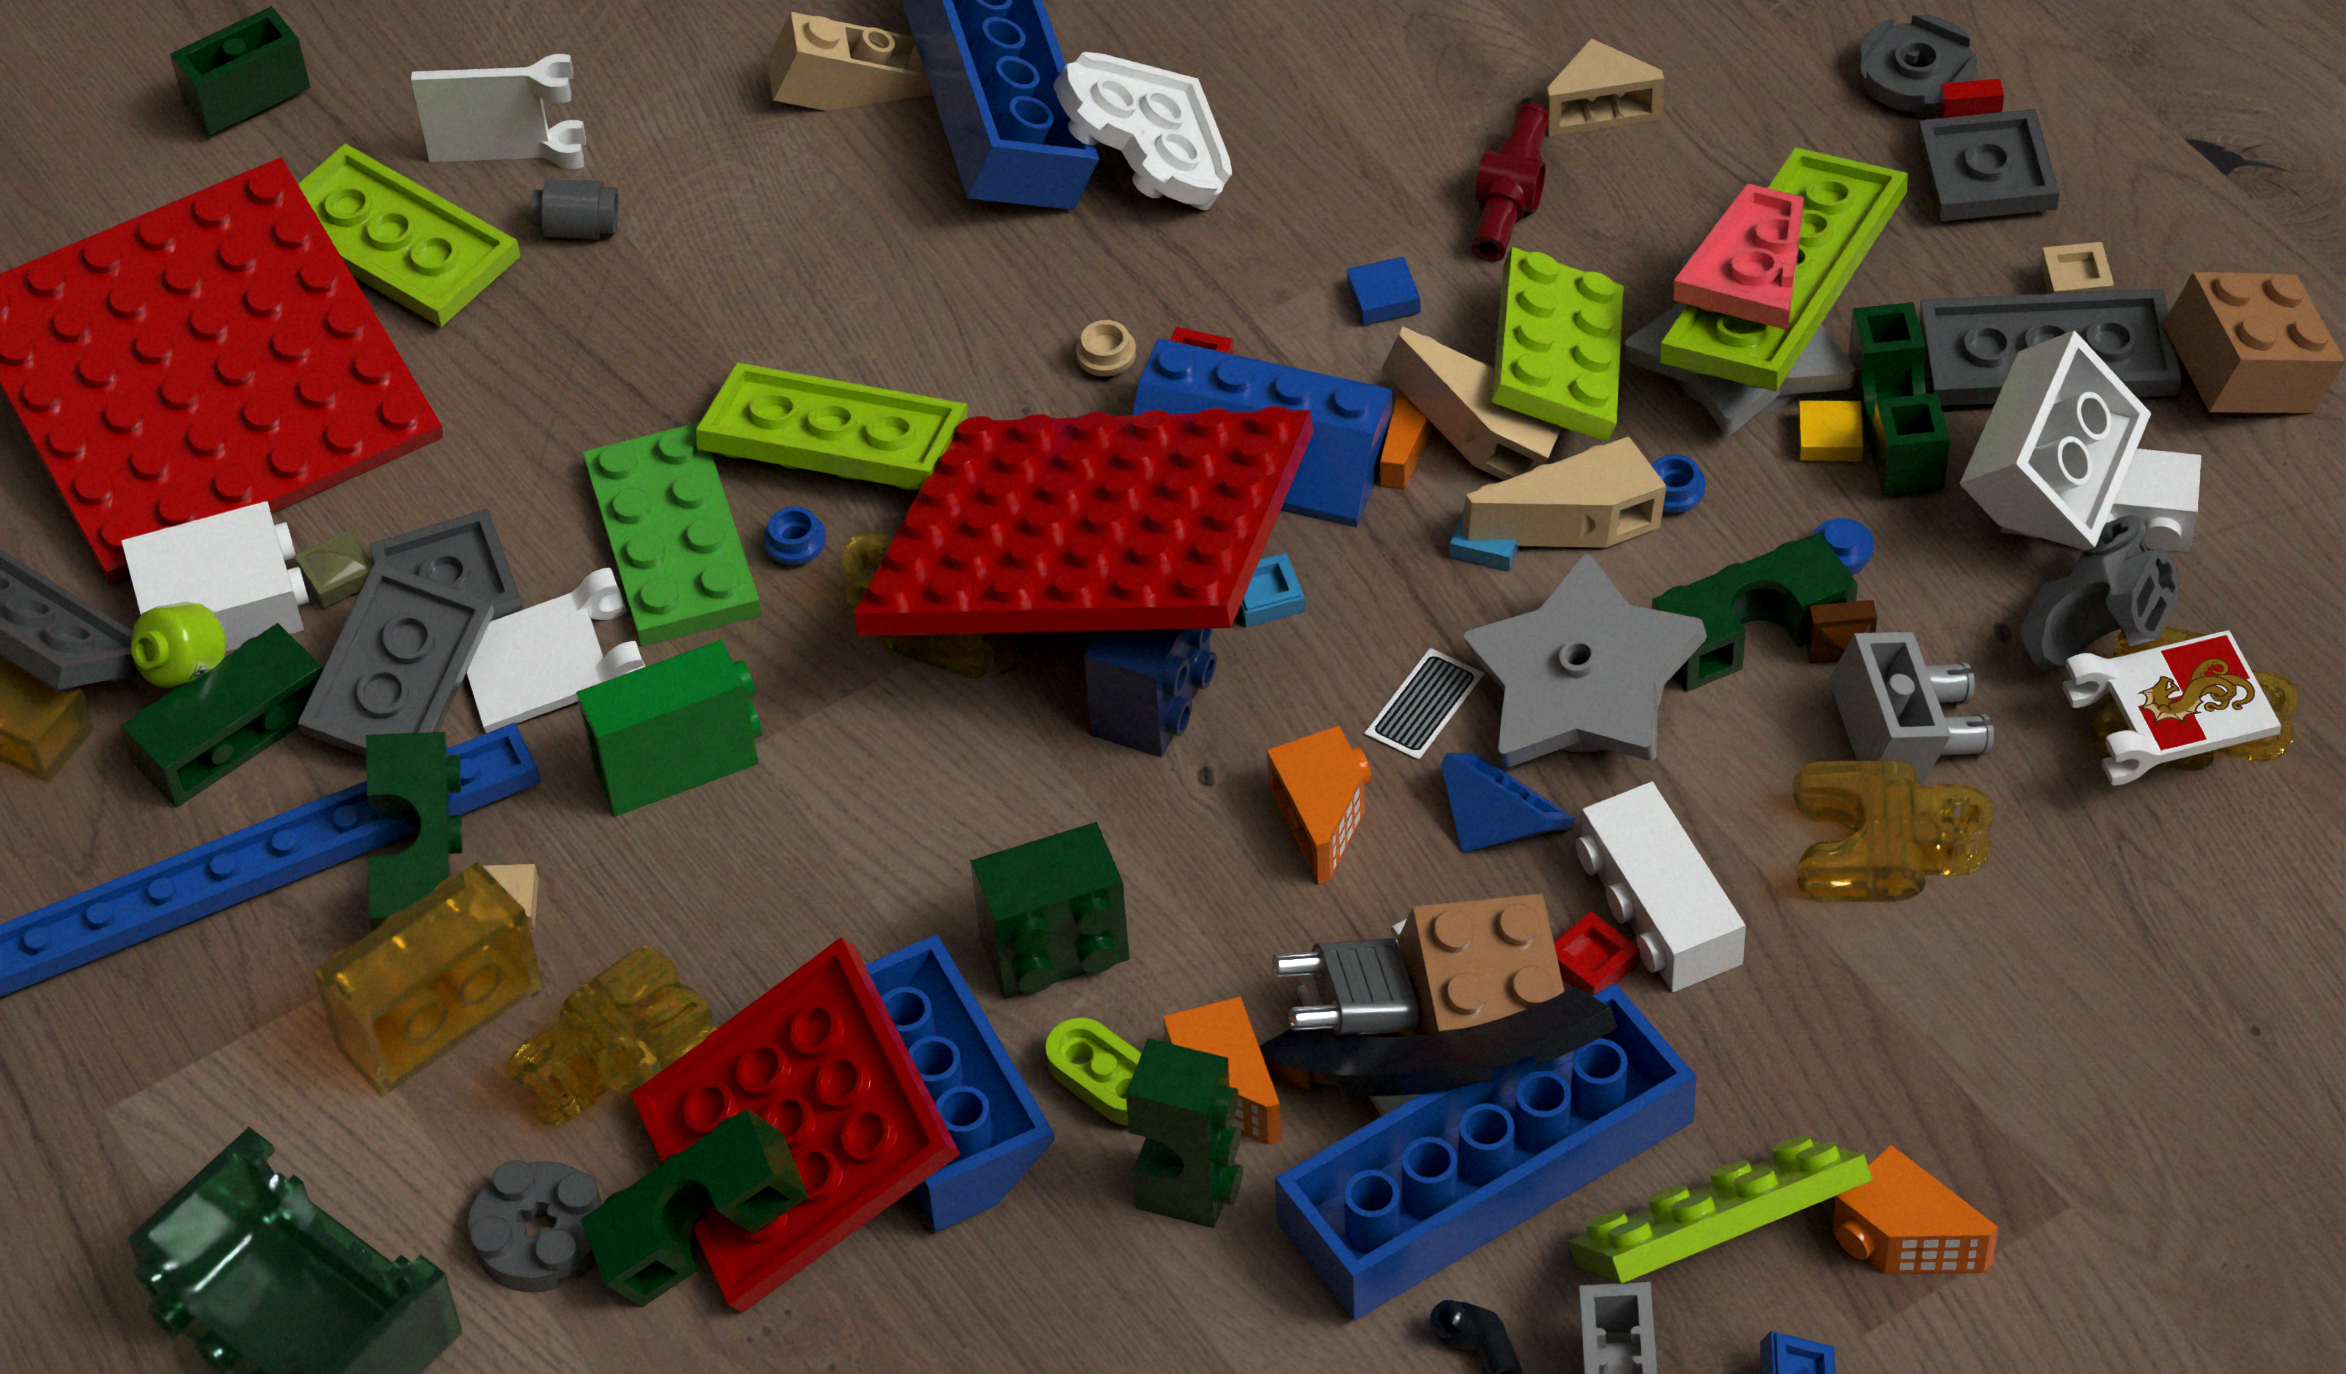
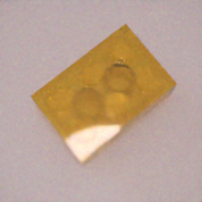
[313,861,544,1097]

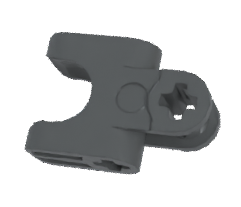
[2021,515,2181,674]

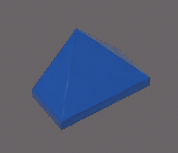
[1441,753,1577,853]

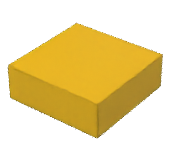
[1798,401,1863,462]

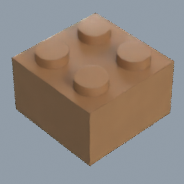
[2162,272,2346,413]
[1398,894,1565,1036]

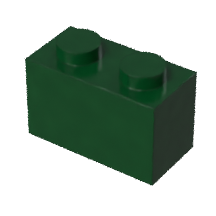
[170,6,311,136]

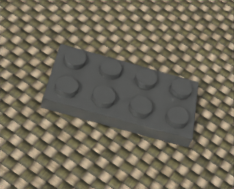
[1919,288,2181,406]
[0,549,141,692]

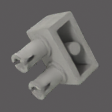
[1829,632,1994,784]

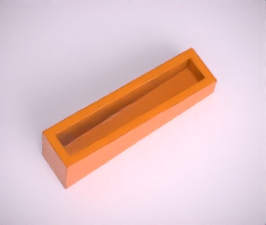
[1380,389,1435,490]

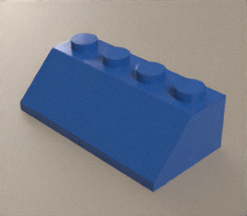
[1132,338,1393,527]
[865,934,1055,1232]

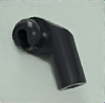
[1429,1300,1522,1374]

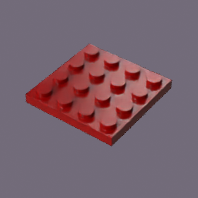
[630,937,960,1313]

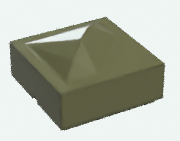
[295,529,373,609]

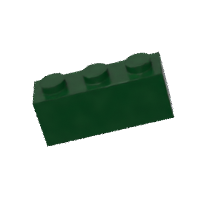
[121,623,323,808]

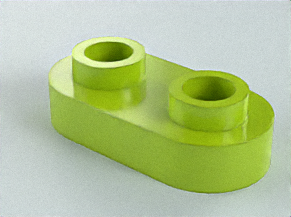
[1046,1018,1142,1125]

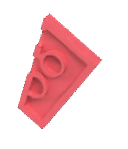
[1673,183,1804,330]

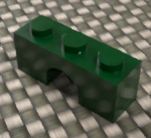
[1848,302,1950,495]
[1652,532,1858,692]
[366,732,465,941]
[1126,1038,1243,1228]
[581,1108,808,1307]

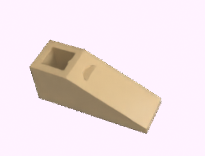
[767,12,933,111]
[1381,326,1561,481]
[1462,436,1666,548]

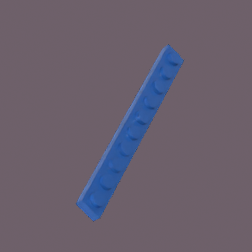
[0,722,541,997]

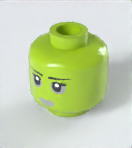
[131,602,226,688]

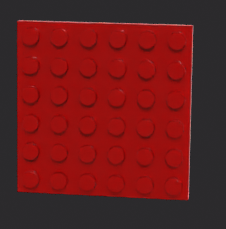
[0,157,443,585]
[853,406,1314,636]

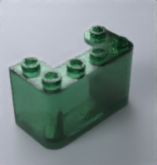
[127,1127,462,1374]

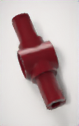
[1471,103,1549,262]

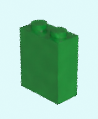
[576,639,763,817]

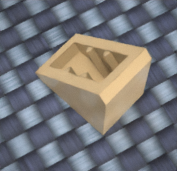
[1546,39,1664,137]

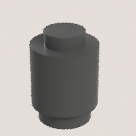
[531,178,619,240]

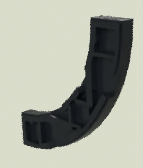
[1259,986,1617,1096]

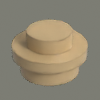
[1076,320,1136,376]

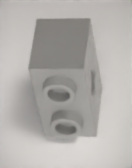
[1579,1282,1657,1374]

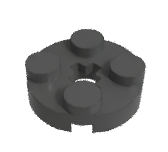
[1859,15,1977,120]
[468,1160,603,1292]

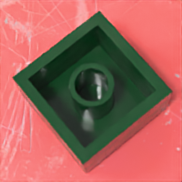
[970,822,1130,999]

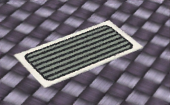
[1364,648,1485,760]

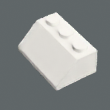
[1960,330,2151,551]

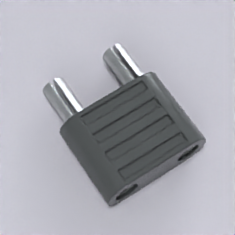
[1272,938,1419,1036]

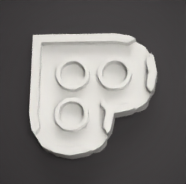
[1053,52,1232,210]

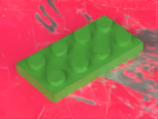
[583,422,762,647]

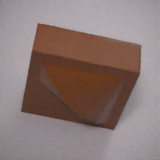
[1806,600,1877,664]

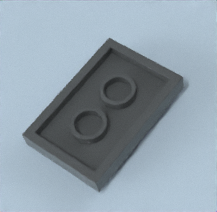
[298,561,494,757]

